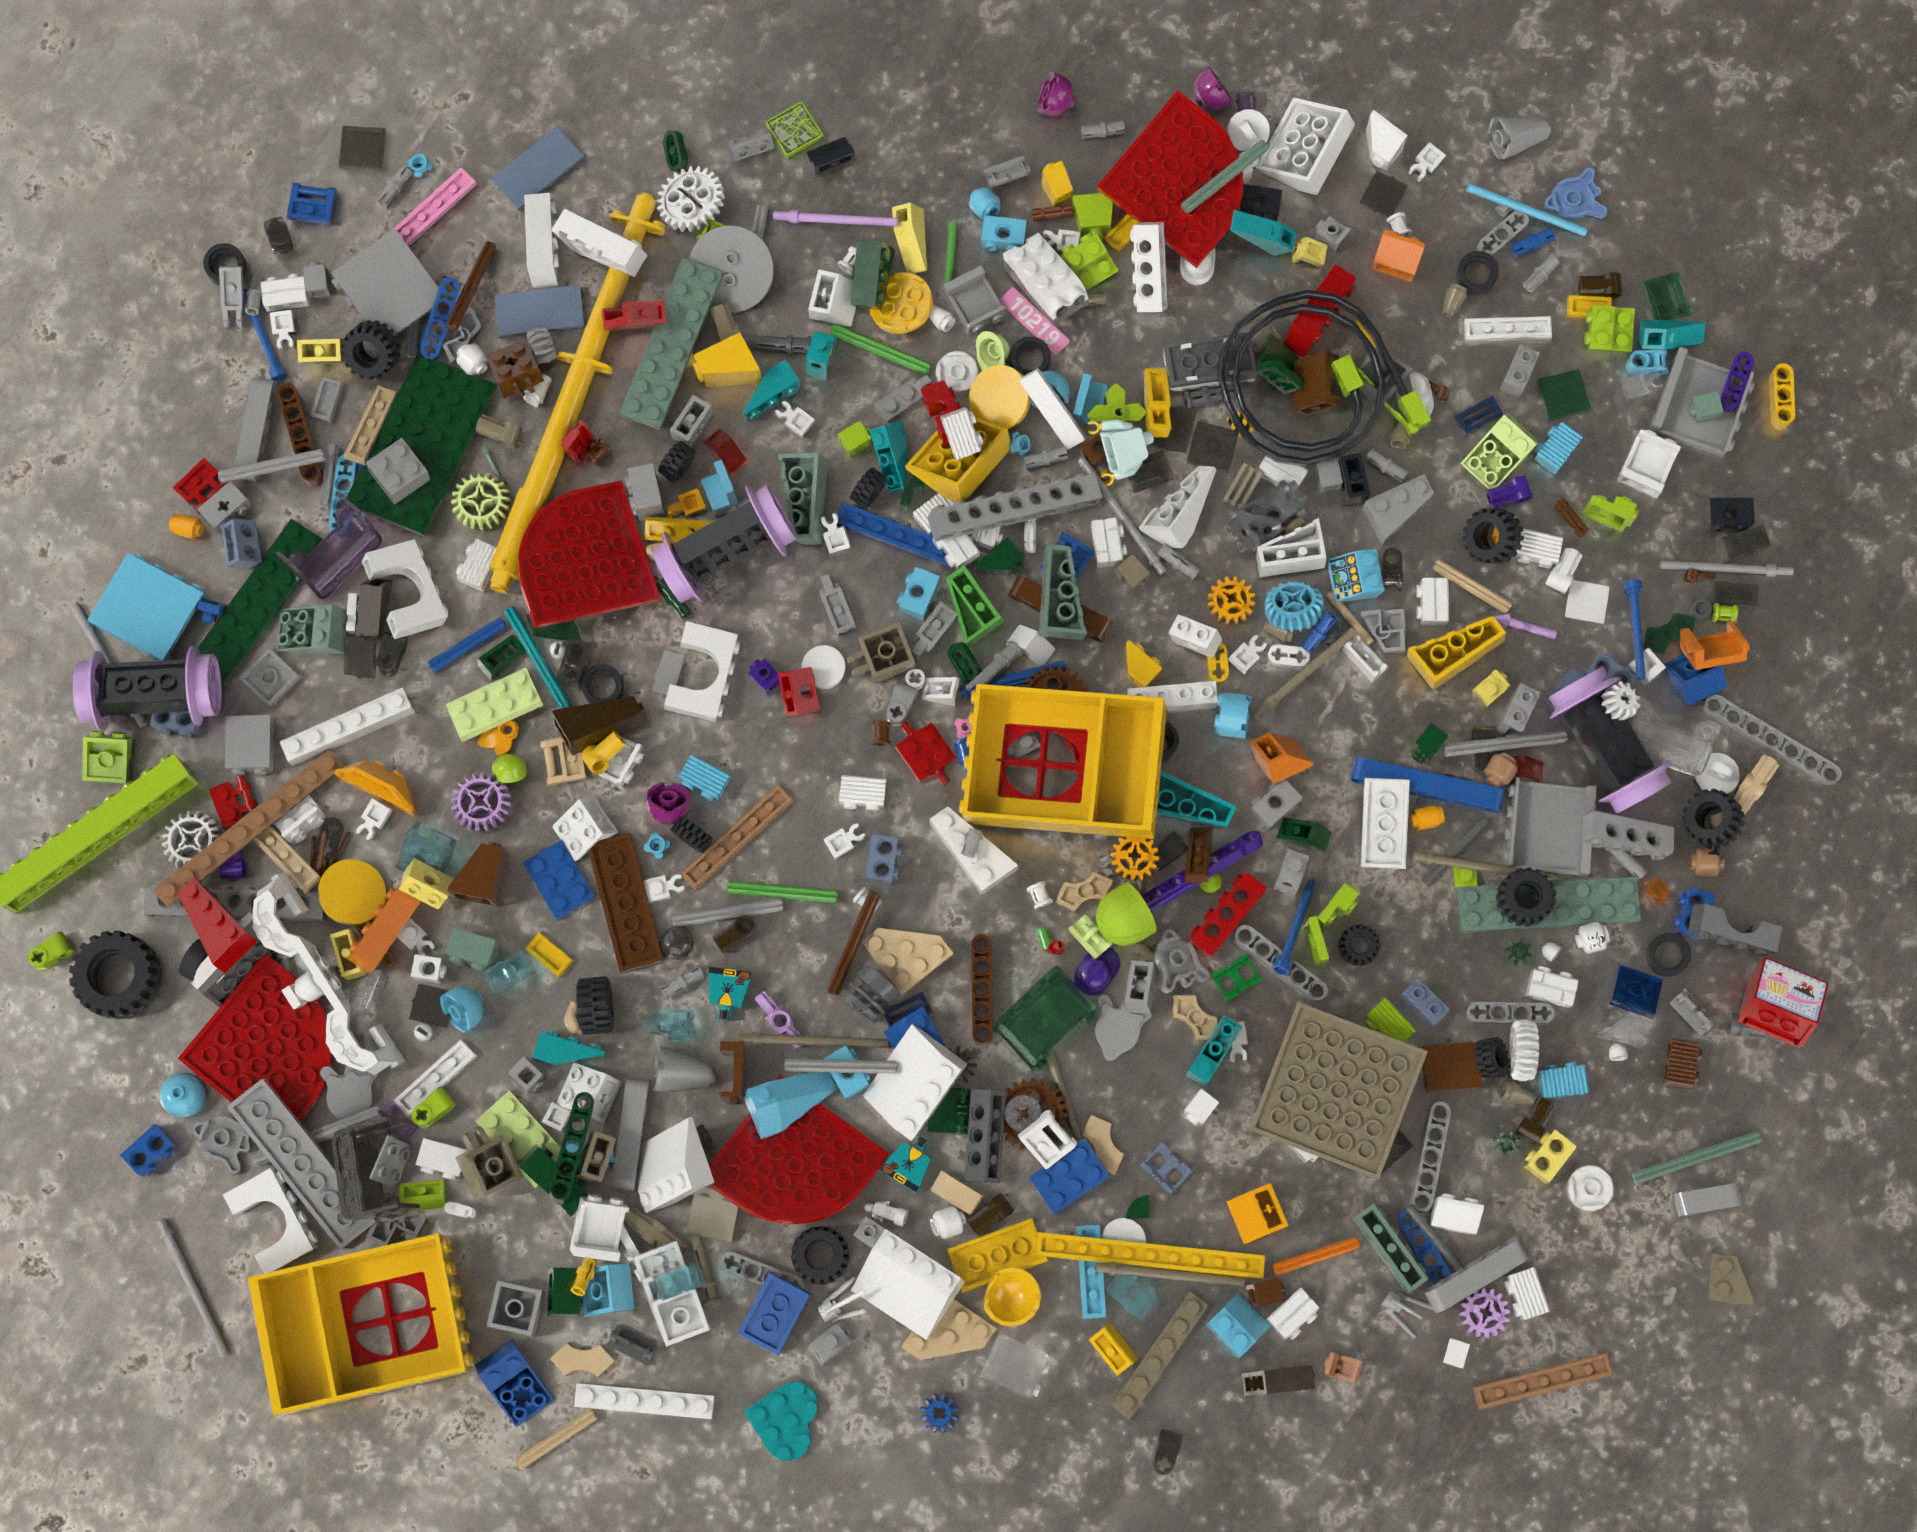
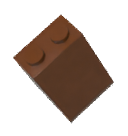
[447,841,510,907]

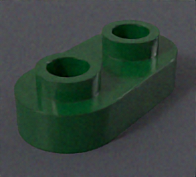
[663,130,688,172]
[947,642,982,683]

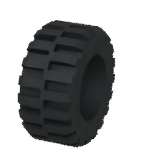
[69,930,162,1019]

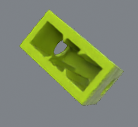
[1072,193,1113,243]

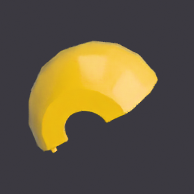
[983,1267,1041,1326]

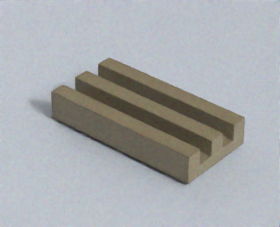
[1223,462,1264,509]

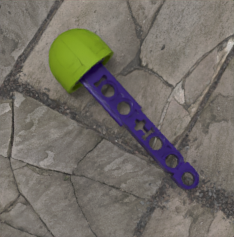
[1096,831,1263,946]

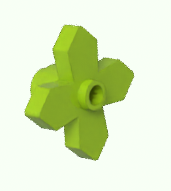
[1087,383,1147,423]

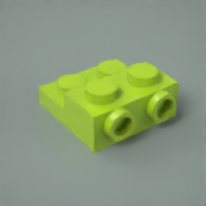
[1060,232,1119,291]
[1584,305,1635,353]
[1582,495,1639,532]
[82,730,132,784]
[1318,883,1361,929]

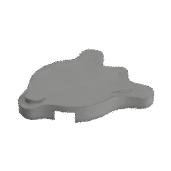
[1154,929,1211,993]
[1095,995,1152,1061]
[320,1066,378,1120]
[192,1115,252,1175]

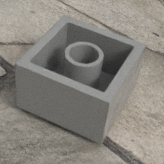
[366,438,430,505]
[625,463,666,522]
[487,1281,546,1337]

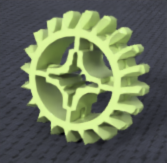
[451,472,511,531]

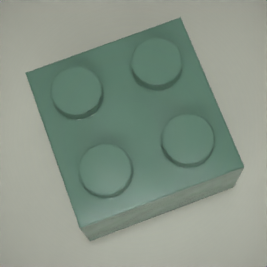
[445,927,502,974]

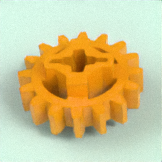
[1207,576,1255,624]
[1110,837,1159,882]

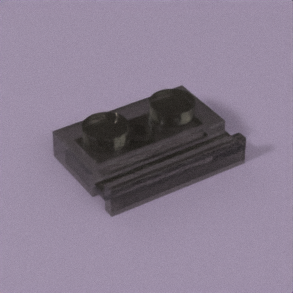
[1127,450,1175,493]

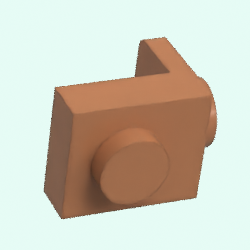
[1324,1352,1363,1384]

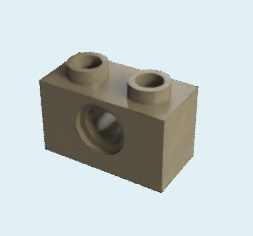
[575,1131,616,1183]

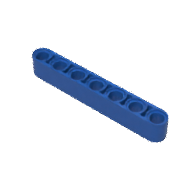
[1350,757,1505,813]

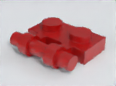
[173,458,228,514]
[208,775,258,831]

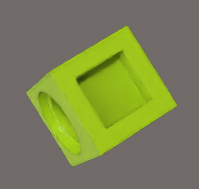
[838,421,872,457]

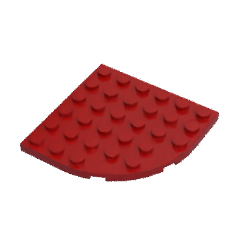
[1096,90,1243,269]
[517,480,661,629]
[178,953,333,1122]
[709,1074,890,1224]

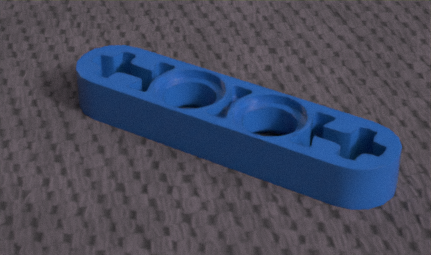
[419,277,460,359]
[1397,1210,1451,1285]

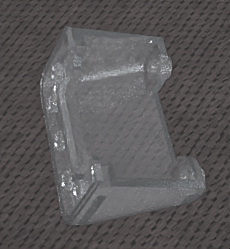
[1627,697,1722,776]

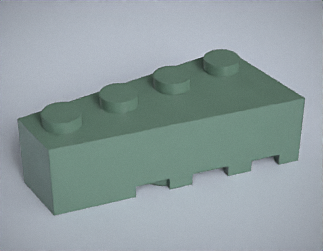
[778,453,828,545]
[1039,544,1087,640]

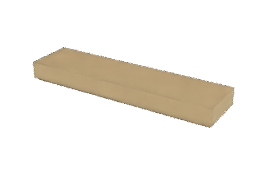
[344,385,398,465]
[253,826,321,894]

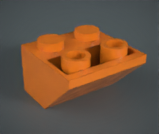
[1371,230,1425,282]
[1250,732,1313,784]

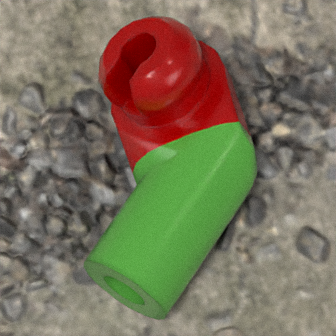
[1036,927,1065,955]

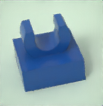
[197,599,227,624]

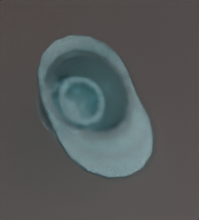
[645,1009,695,1042]

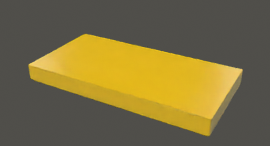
[947,1218,1048,1293]

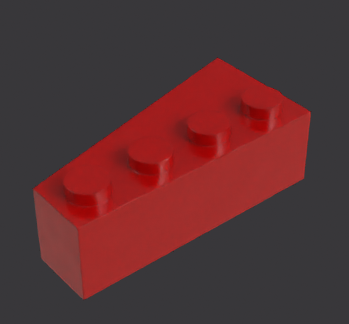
[1283,264,1357,358]

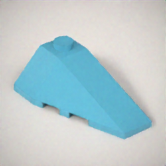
[744,1072,836,1139]

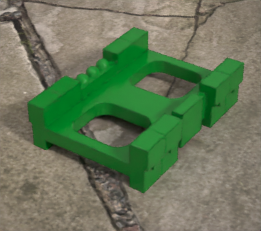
[1211,953,1263,1002]

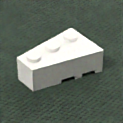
[1256,518,1327,577]

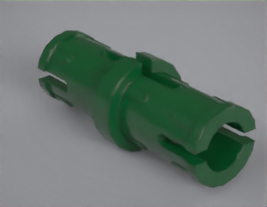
[656,578,692,620]

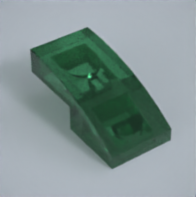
[899,475,924,512]

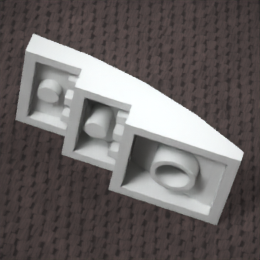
[633,1241,710,1347]

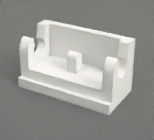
[1342,634,1389,682]

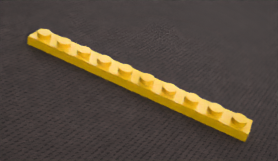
[1035,1232,1265,1279]

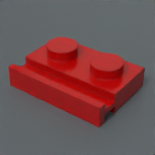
[561,420,597,465]

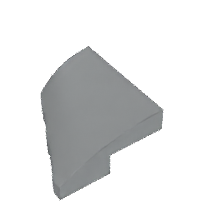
[432,307,481,363]
[1361,608,1408,654]
[366,1216,427,1247]

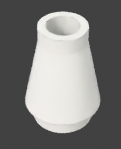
[929,304,955,332]
[523,374,552,407]

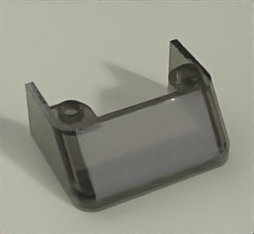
[332,1117,420,1220]

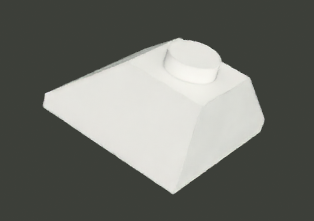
[1366,110,1408,170]

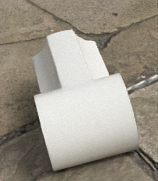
[1545,547,1583,594]

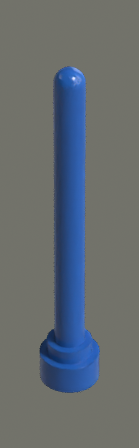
[243,288,288,382]
[1624,579,1646,680]
[1272,879,1316,976]

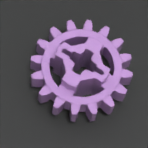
[1459,1287,1510,1338]

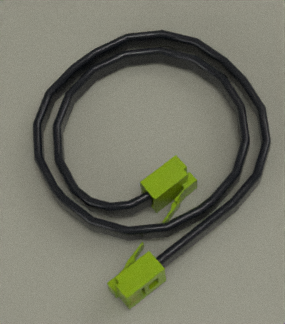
[1217,290,1431,467]

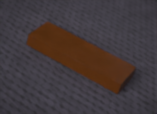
[1185,827,1213,883]

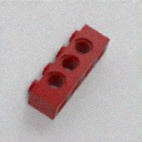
[1189,871,1268,960]

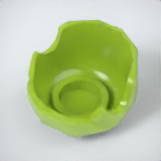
[492,754,527,783]

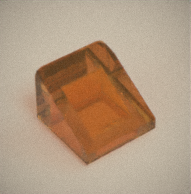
[1640,876,1672,908]

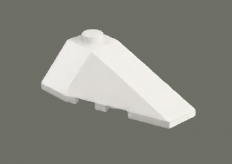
[1139,466,1216,548]

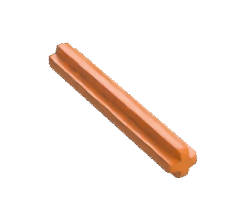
[1272,1237,1360,1276]

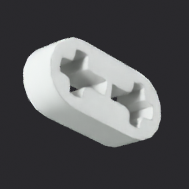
[1267,645,1310,669]

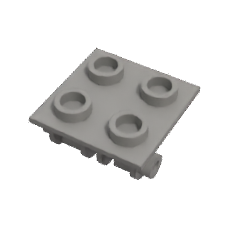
[369,1135,413,1188]

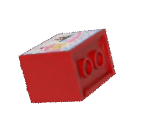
[1737,957,1829,1048]

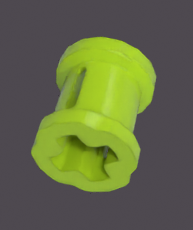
[1712,603,1738,624]

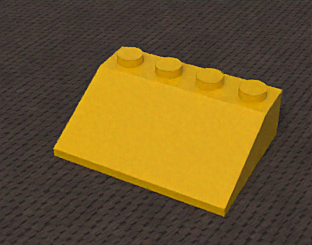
[905,417,1011,502]

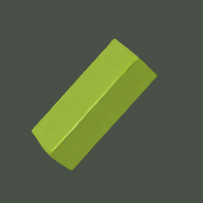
[399,1179,447,1212]

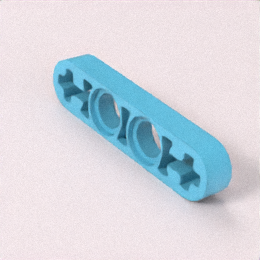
[329,454,358,538]

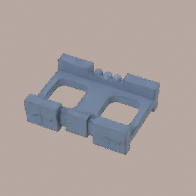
[1140,1142,1193,1194]

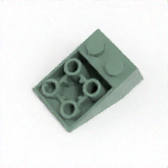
[276,604,348,655]

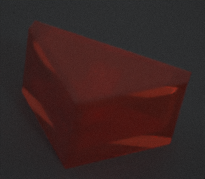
[703,429,747,475]
[1511,755,1543,783]

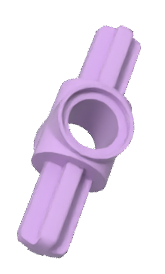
[755,991,802,1049]

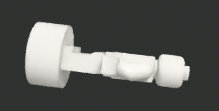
[864,1201,909,1227]

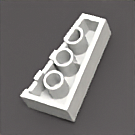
[524,193,559,290]
[551,209,648,277]
[930,806,1018,895]

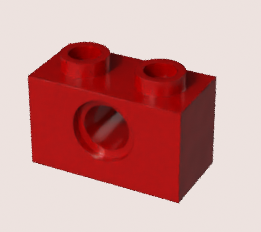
[778,667,820,717]

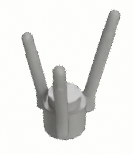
[1382,1290,1434,1339]

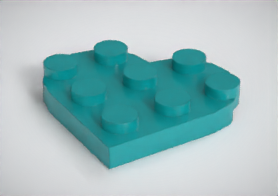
[743,1382,818,1461]

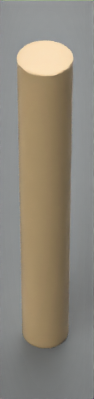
[1326,591,1374,646]

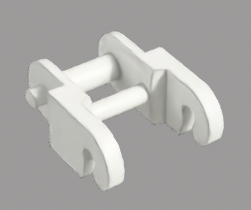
[444,1202,476,1218]

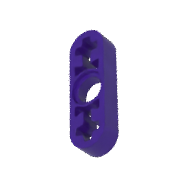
[1720,351,1754,412]

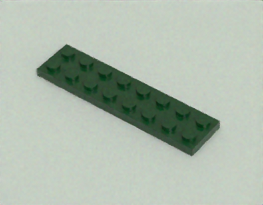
[197,518,328,685]

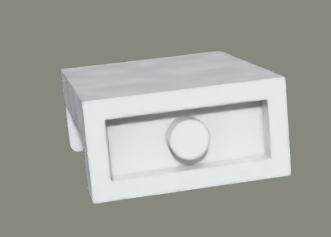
[1617,430,1681,499]
[570,1194,629,1262]

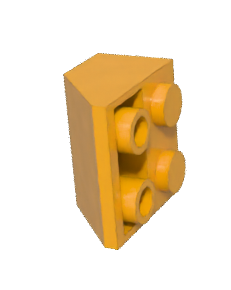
[1226,1183,1288,1244]

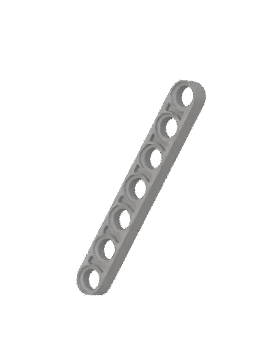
[1703,694,1842,785]

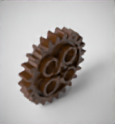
[1022,665,1089,736]
[1004,1078,1069,1151]

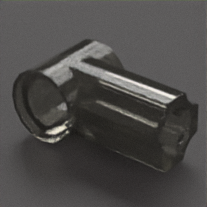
[1472,726,1497,770]

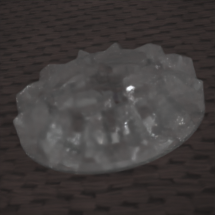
[1005,1095,1041,1132]

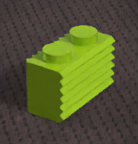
[1364,997,1417,1042]

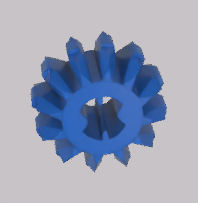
[920,1394,959,1433]

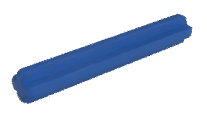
[428,617,507,672]

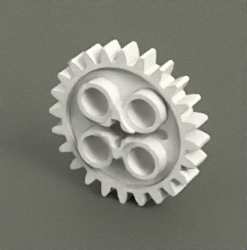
[656,166,725,232]

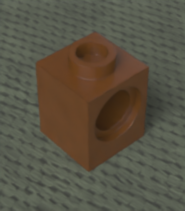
[1080,433,1107,468]
[1246,1277,1285,1309]

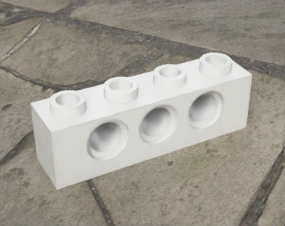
[1130,222,1168,312]
[1126,681,1218,713]

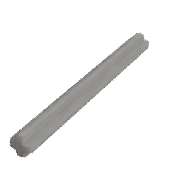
[1443,730,1568,757]
[253,1106,382,1166]

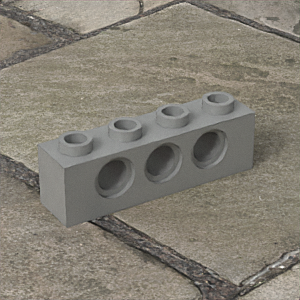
[1582,811,1674,860]

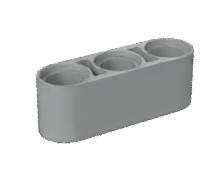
[1673,1183,1743,1217]

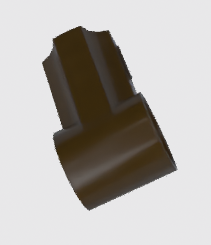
[1578,272,1622,299]
[712,915,757,953]
[1515,1097,1556,1145]
[966,1193,1015,1236]

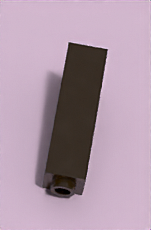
[551,696,646,756]

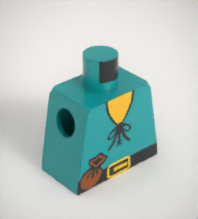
[806,331,838,380]
[709,967,753,1021]
[880,1136,931,1194]

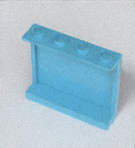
[87,553,208,661]

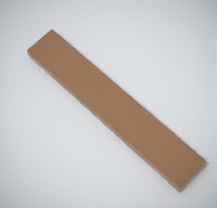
[680,784,794,891]
[1473,1353,1613,1410]

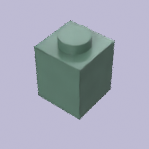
[1688,391,1723,423]

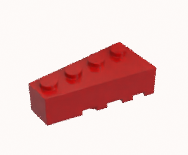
[177,877,257,974]

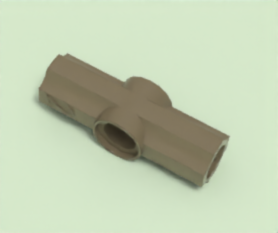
[623,1205,688,1255]

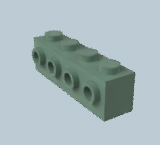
[1352,1203,1428,1294]

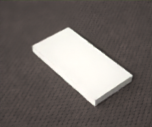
[1360,778,1410,869]

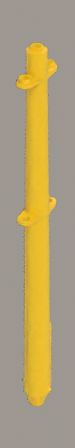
[490,193,666,594]

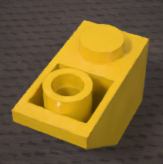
[1041,160,1073,206]
[1125,640,1162,688]

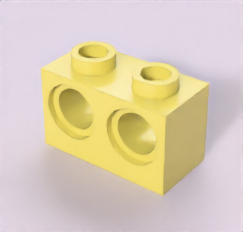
[1524,1130,1577,1184]

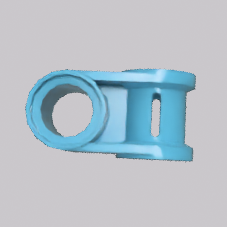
[1625,349,1669,376]

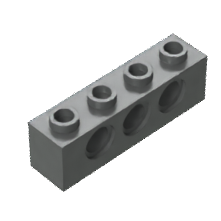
[965,1089,1006,1183]

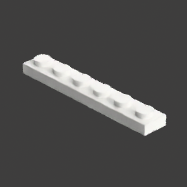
[574,1383,715,1419]

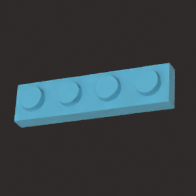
[1076,1225,1106,1319]

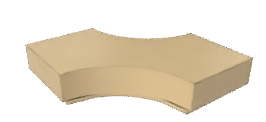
[1055,871,1114,912]
[1172,995,1218,1041]
[1082,1115,1124,1175]
[550,1343,615,1377]

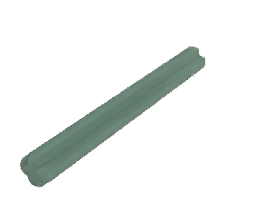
[1181,140,1269,213]

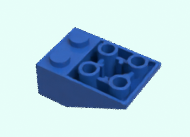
[475,1339,554,1427]

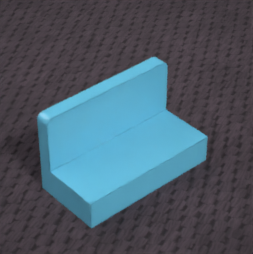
[1073,373,1108,426]
[701,460,738,513]

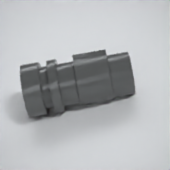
[1726,1012,1773,1039]

